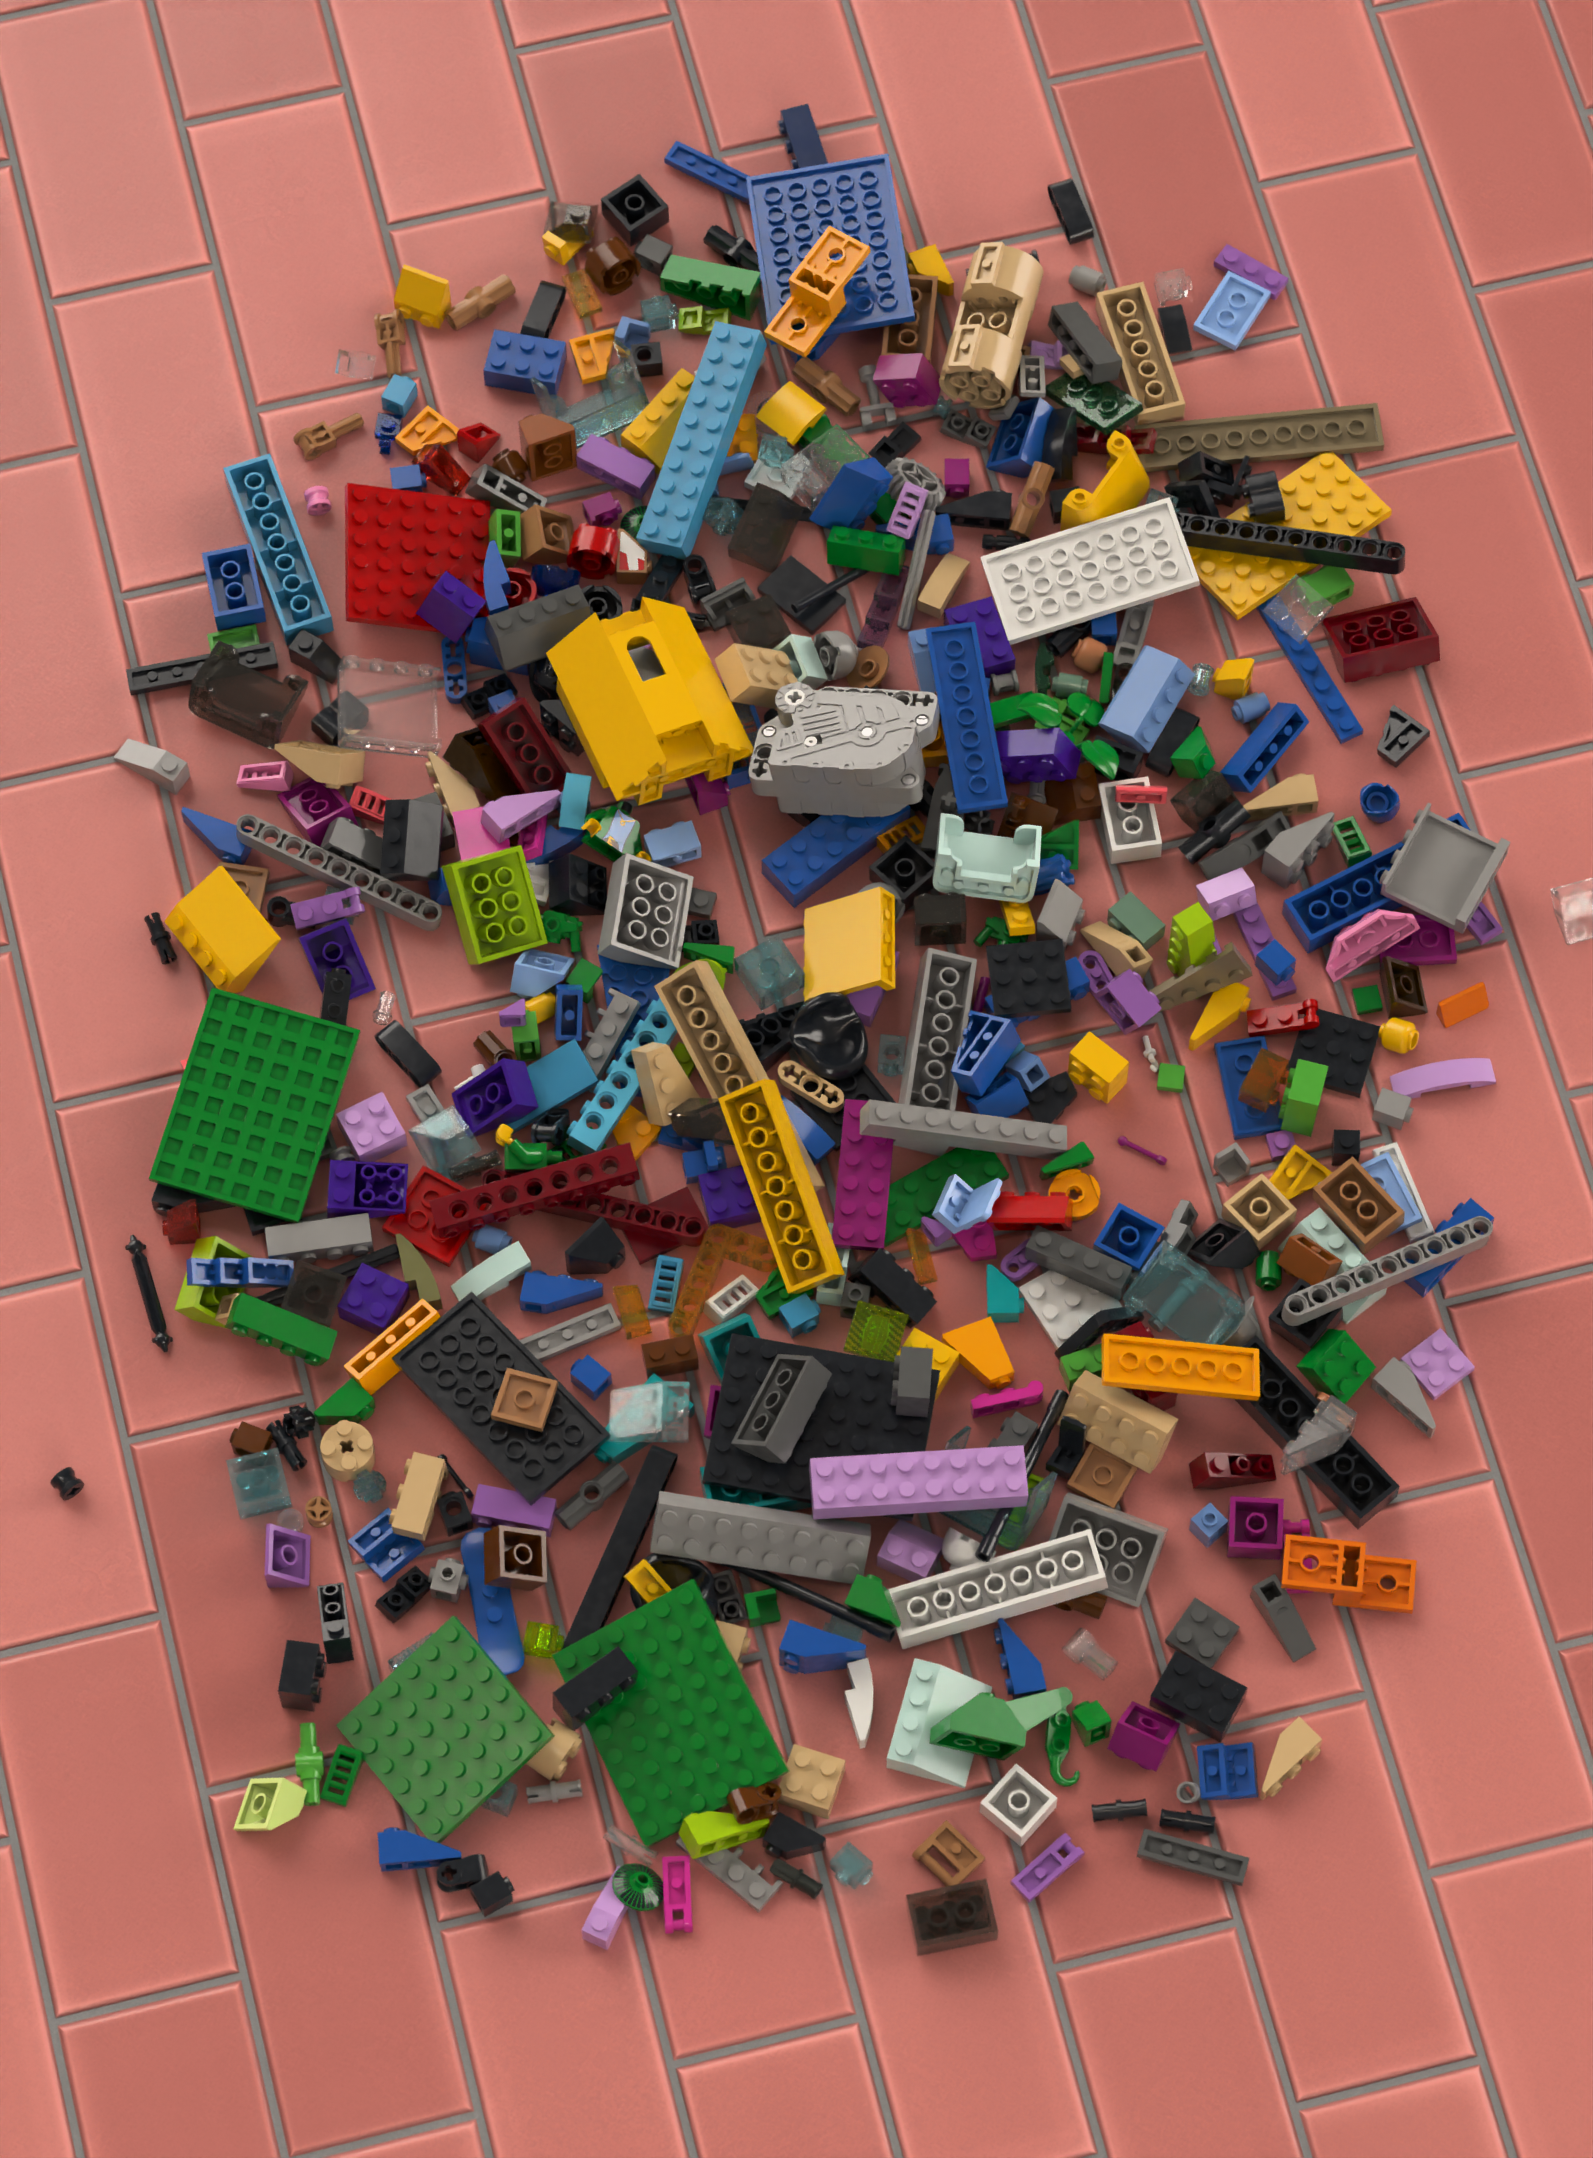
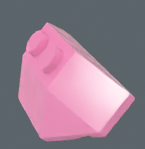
[1326,909,1420,983]

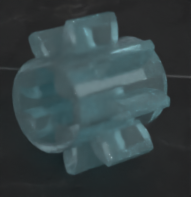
[353,1469,386,1503]

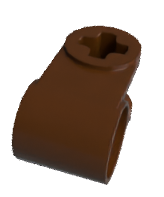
[726,1782,782,1824]

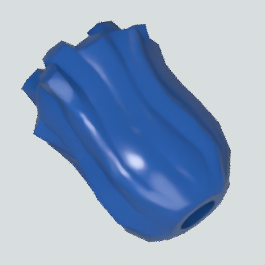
[1034,853,1075,896]

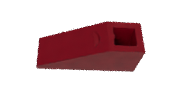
[1189,1452,1276,1489]

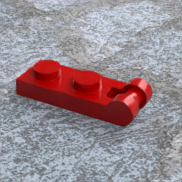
[1247,999,1319,1038]

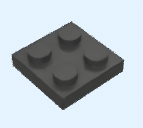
[1165,1598,1240,1669]

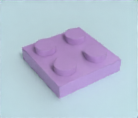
[1400,1328,1475,1400]

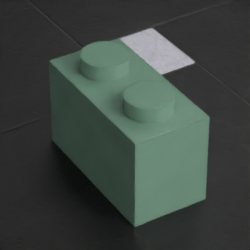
[1107,891,1166,951]

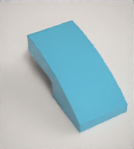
[559,773,592,830]

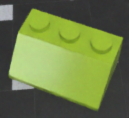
[174,1236,252,1329]

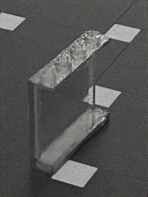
[337,655,442,758]

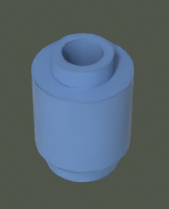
[1231,692,1270,724]
[472,1224,513,1255]

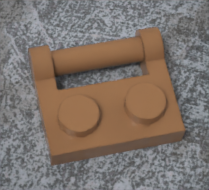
[912,1820,985,1894]

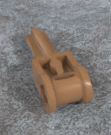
[374,309,406,379]
[293,413,364,461]

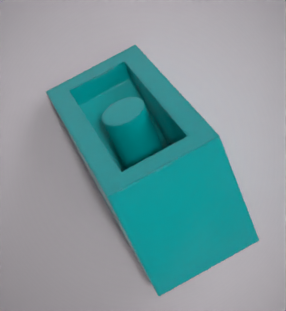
[986,1264,1024,1323]

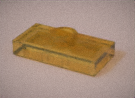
[562,269,602,319]

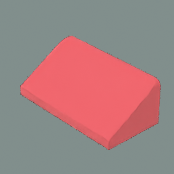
[1115,785,1167,804]

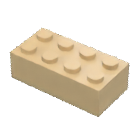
[1057,1370,1178,1474]

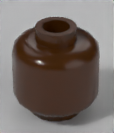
[492,448,528,483]

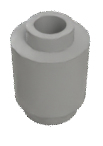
[1069,265,1107,296]

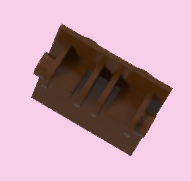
[997,792,1059,838]

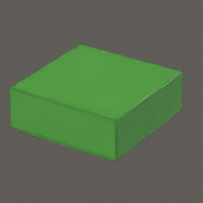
[1157,1063,1185,1093]

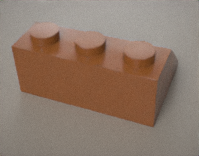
[518,413,577,482]

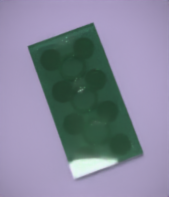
[1045,372,1143,435]

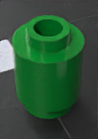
[1255,1250,1282,1291]

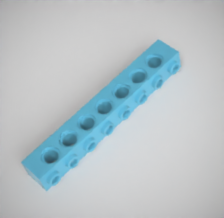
[567,998,678,1155]

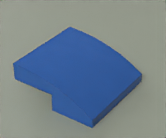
[348,1508,425,1583]
[1197,1742,1259,1800]

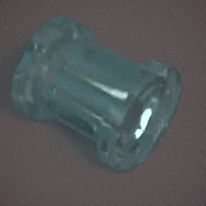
[1187,663,1214,696]

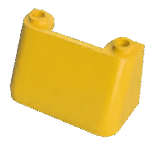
[1060,430,1150,532]

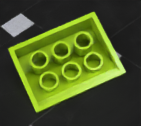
[442,845,548,964]

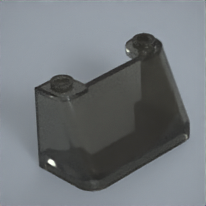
[188,640,308,749]

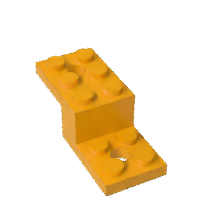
[764,226,870,358]

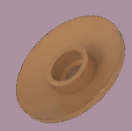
[847,645,890,689]

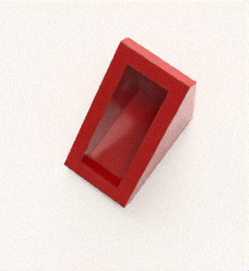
[457,423,501,463]

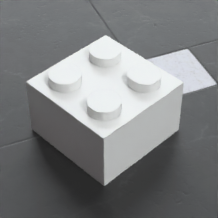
[980,1764,1057,1847]

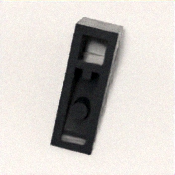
[935,490,1012,531]
[151,1183,236,1217]

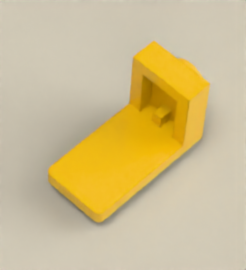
[542,221,594,266]

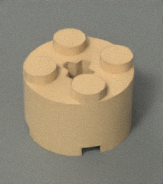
[320,1420,375,1482]
[526,1717,583,1781]

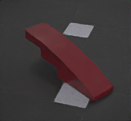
[1077,421,1157,455]

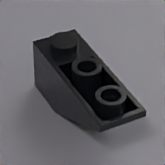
[317,1582,354,1664]

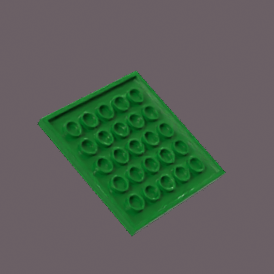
[336,1616,555,1843]

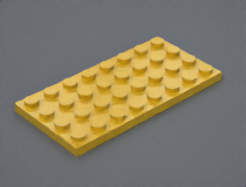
[1187,452,1392,621]

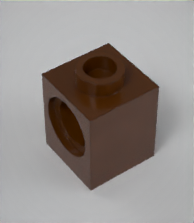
[230,1421,273,1464]

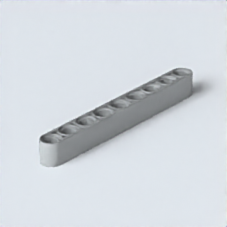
[236,814,442,931]
[1281,1216,1493,1326]

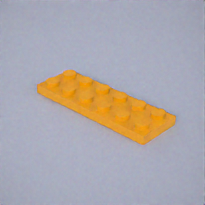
[1102,1333,1260,1401]

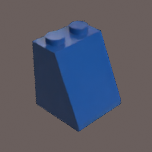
[465,616,530,676]

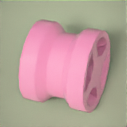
[304,486,332,515]

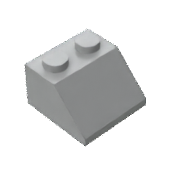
[1036,879,1085,953]

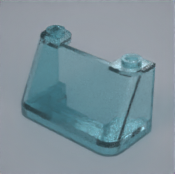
[1123,1240,1245,1345]

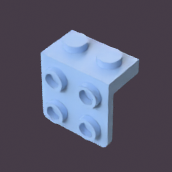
[932,1174,1003,1234]

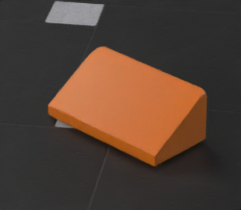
[1436,982,1489,1028]

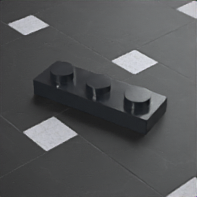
[634,555,684,608]

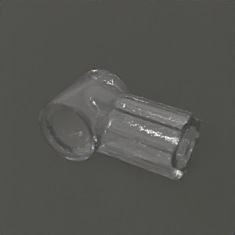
[1062,1628,1118,1681]

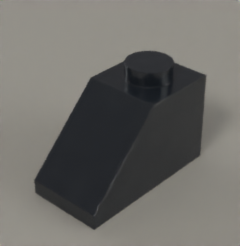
[1178,451,1234,486]
[288,629,346,684]
[763,1812,826,1860]

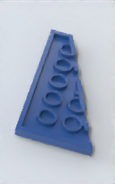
[597,945,671,1097]

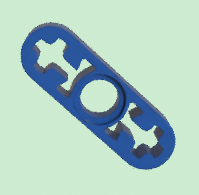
[441,636,468,704]

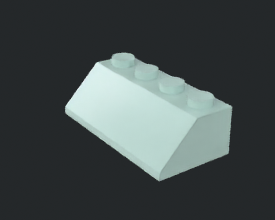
[1278,1207,1387,1325]

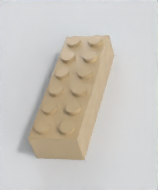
[1095,282,1186,425]

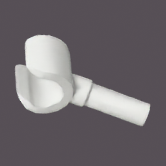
[454,1064,486,1090]

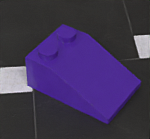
[298,918,376,1000]
[451,1058,538,1140]

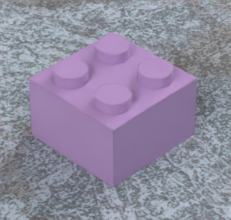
[336,1092,408,1162]

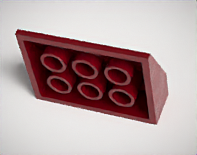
[1321,597,1440,683]

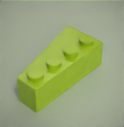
[1166,902,1217,999]

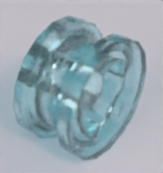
[933,395,953,420]

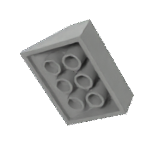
[598,853,694,970]
[1049,1492,1168,1608]

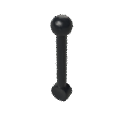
[437,1454,473,1499]

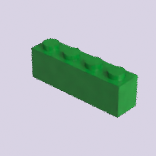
[225,1293,338,1366]

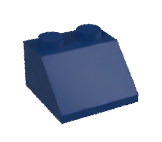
[1093,1203,1165,1271]

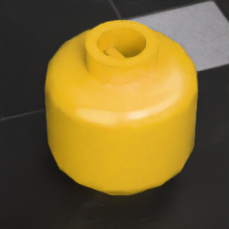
[1378,1017,1419,1054]

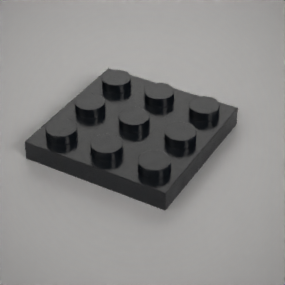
[986,939,1072,1018]
[1285,1009,1381,1098]
[790,1063,896,1152]

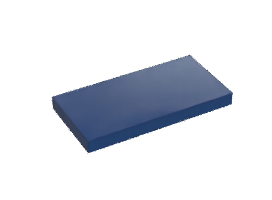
[1214,1035,1283,1140]

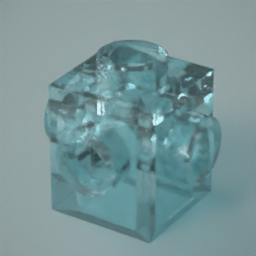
[702,497,746,536]

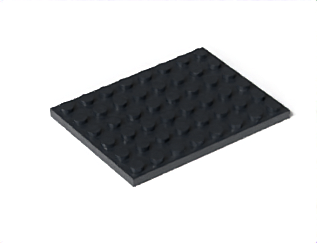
[702,1333,940,1522]

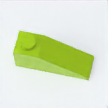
[679,1811,770,1859]

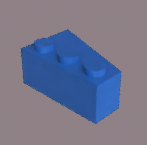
[951,1010,1021,1097]

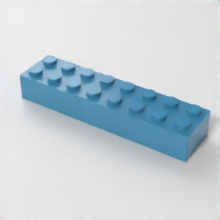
[223,453,334,646]

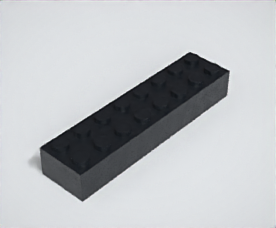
[1235,1335,1400,1529]

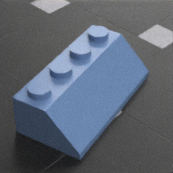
[1098,645,1195,753]

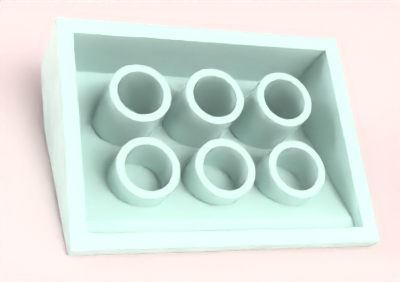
[886,1658,992,1788]

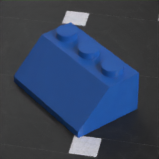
[986,397,1055,478]
[809,457,893,530]

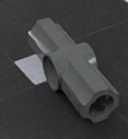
[555,1461,629,1531]

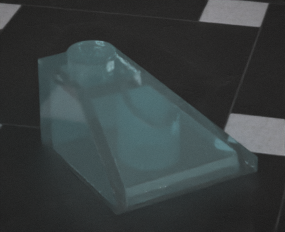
[408,1105,482,1173]

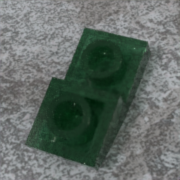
[1034,643,1054,695]

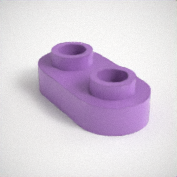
[1078,950,1113,995]
[1001,1238,1039,1281]

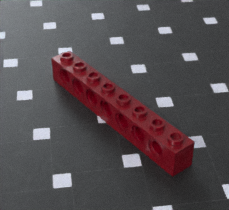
[429,1142,640,1238]

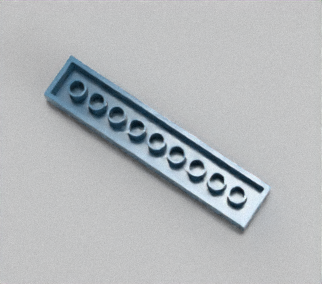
[636,321,767,560]

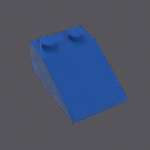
[779,1620,866,1674]

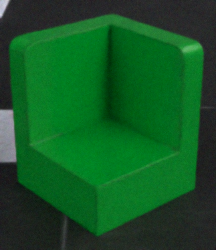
[565,958,603,1004]
[744,1588,781,1628]

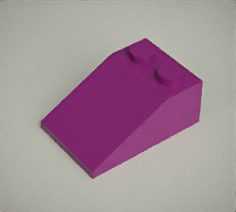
[277,777,358,847]

